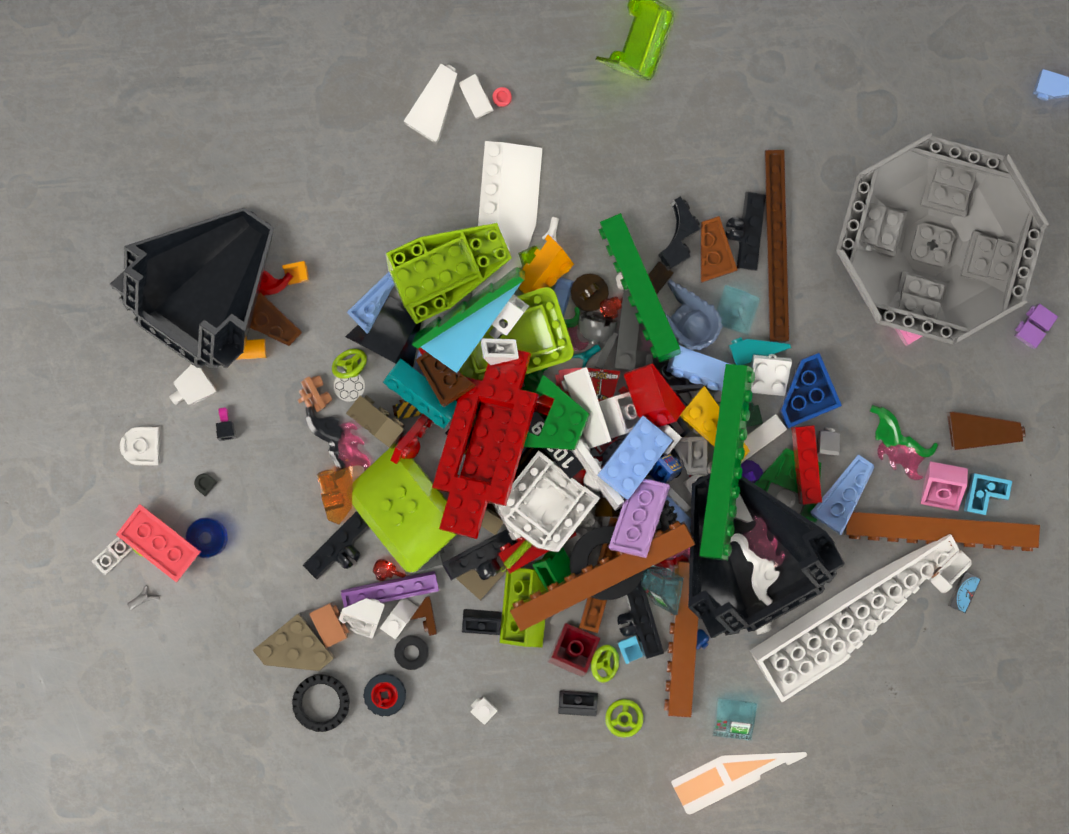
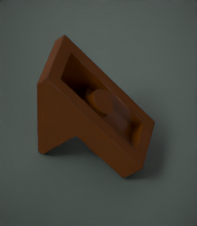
[410,596,437,636]

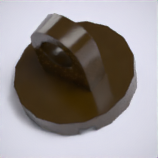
[571,273,609,312]

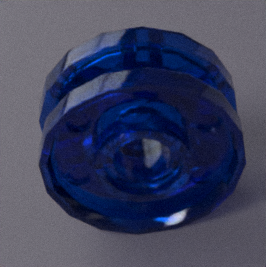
[185,518,228,558]

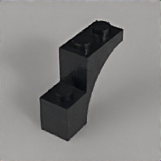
[658,196,700,271]

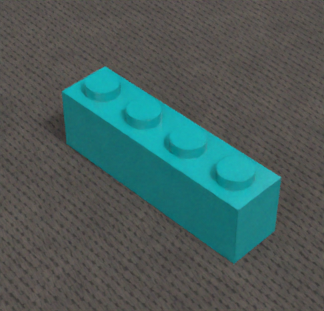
[383,359,457,429]

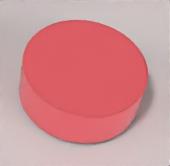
[493,87,512,107]

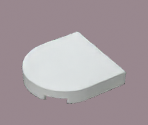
[120,427,159,465]

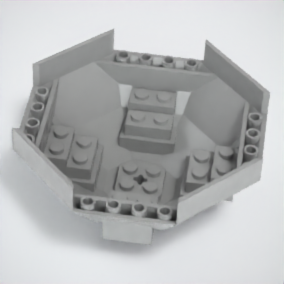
[836,132,1050,344]

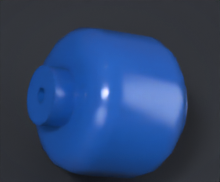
[696,629,710,650]

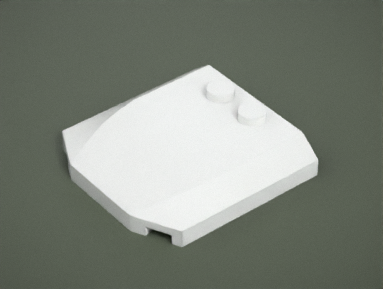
[497,451,600,552]

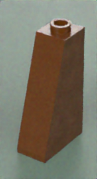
[947,412,1026,451]

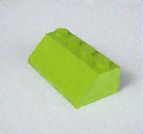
[499,568,546,648]

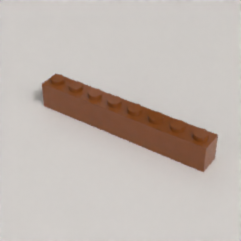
[664,561,698,717]

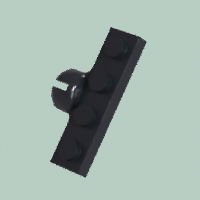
[725,192,766,271]
[303,511,369,579]
[442,529,517,581]
[617,580,664,659]

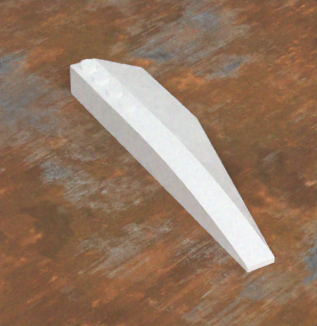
[472,141,542,297]
[749,534,959,702]

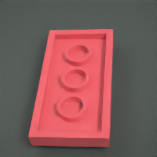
[116,504,201,582]

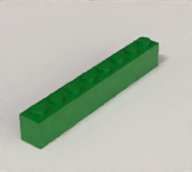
[598,213,681,363]

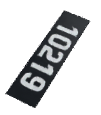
[528,411,584,479]

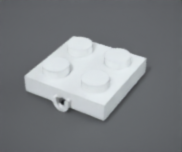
[751,354,792,396]

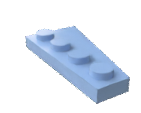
[810,454,874,535]

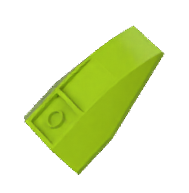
[385,223,512,324]

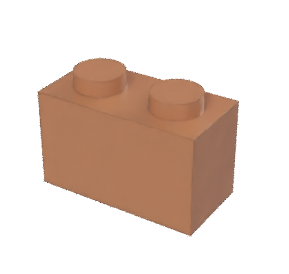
[309,603,349,648]

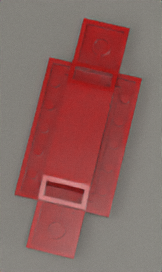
[432,350,539,539]

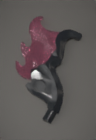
[305,406,370,480]

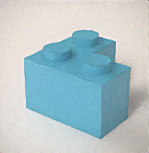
[964,473,1012,515]

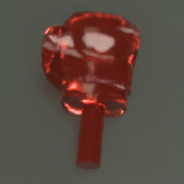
[600,296,623,319]
[373,559,406,581]

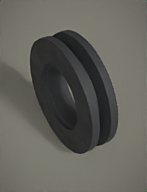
[570,526,644,600]

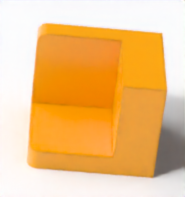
[282,261,310,285]

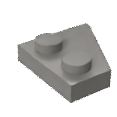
[674,437,708,475]

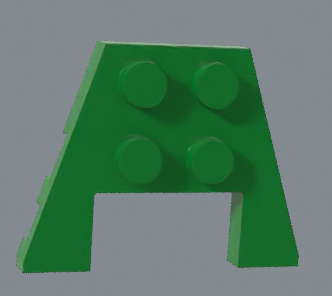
[524,375,590,450]
[754,448,822,523]

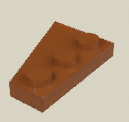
[701,216,738,283]

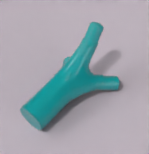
[572,345,601,368]

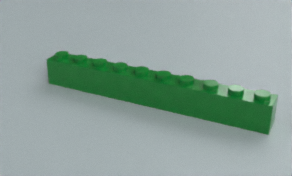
[700,364,755,561]

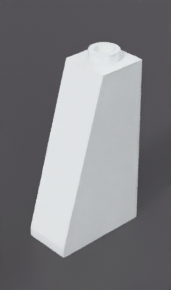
[404,64,458,144]

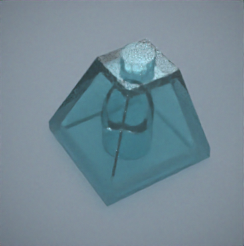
[716,285,760,335]

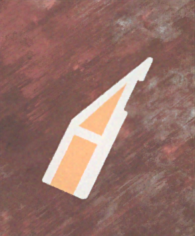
[671,752,807,815]

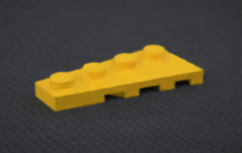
[680,386,750,461]

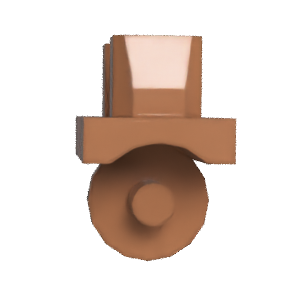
[297,376,332,413]

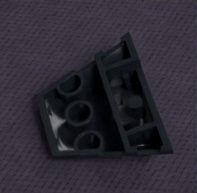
[345,296,421,367]

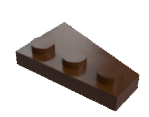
[250,293,303,346]
[415,352,476,407]

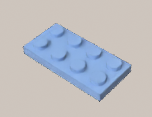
[597,416,673,500]

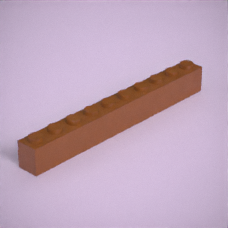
[844,512,1040,552]
[510,521,695,632]

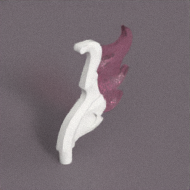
[731,517,784,606]

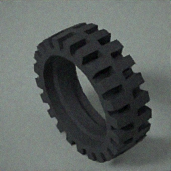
[292,674,350,732]

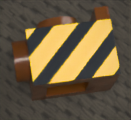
[392,399,422,420]

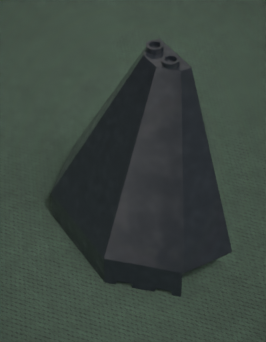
[110,208,274,368]
[688,473,845,638]

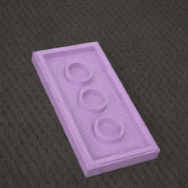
[609,479,670,558]

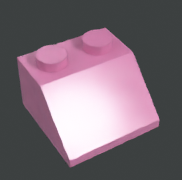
[920,461,968,511]

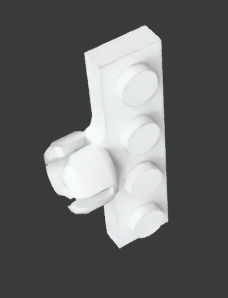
[572,440,624,511]

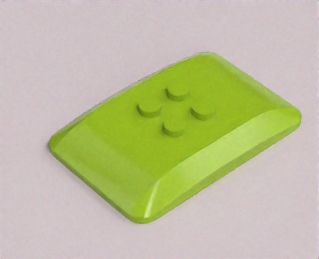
[459,287,574,381]
[346,444,457,573]

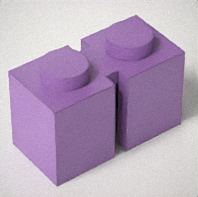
[1014,303,1058,349]

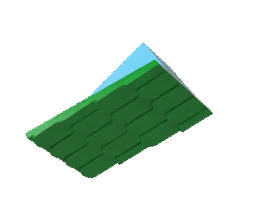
[412,267,525,373]

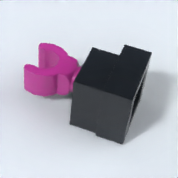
[216,407,237,441]

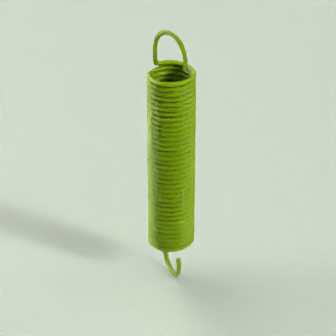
[500,540,532,572]

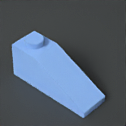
[1033,69,1069,101]

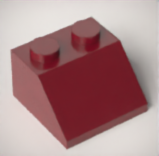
[547,623,601,677]

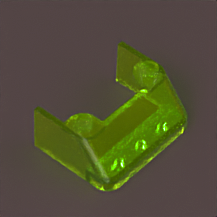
[595,0,674,80]

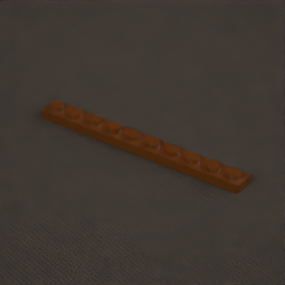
[765,150,789,342]

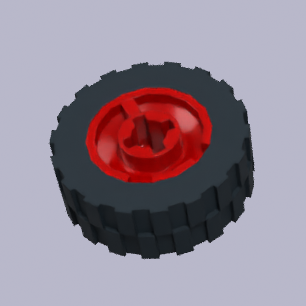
[363,673,406,717]

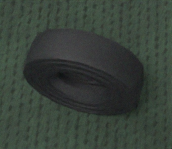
[394,636,429,670]

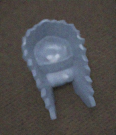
[664,279,723,350]

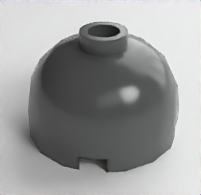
[578,312,617,345]

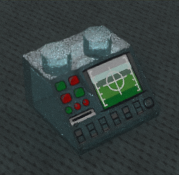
[641,567,684,615]
[713,698,757,741]

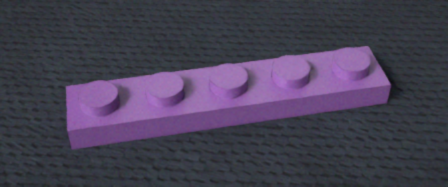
[341,571,439,608]

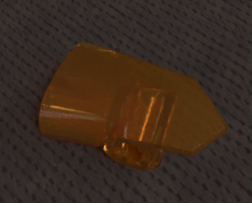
[317,465,353,525]

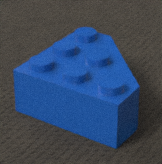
[779,353,842,429]

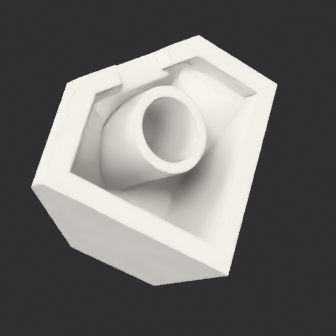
[339,598,385,639]

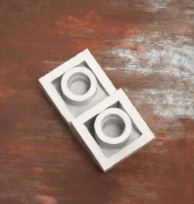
[459,74,494,119]
[92,537,133,576]

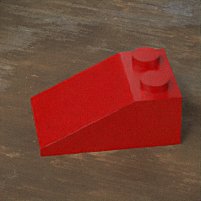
[624,363,686,427]

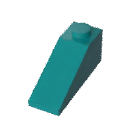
[728,337,791,365]

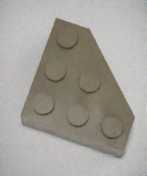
[346,395,406,449]
[253,613,336,671]

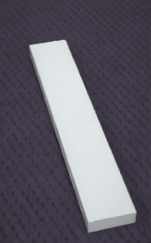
[683,414,787,493]

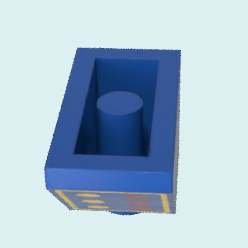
[650,454,683,484]

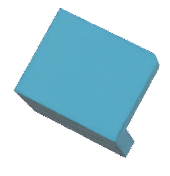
[617,635,643,664]

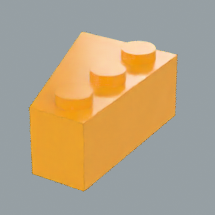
[518,235,574,294]

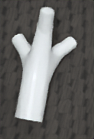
[542,217,559,242]

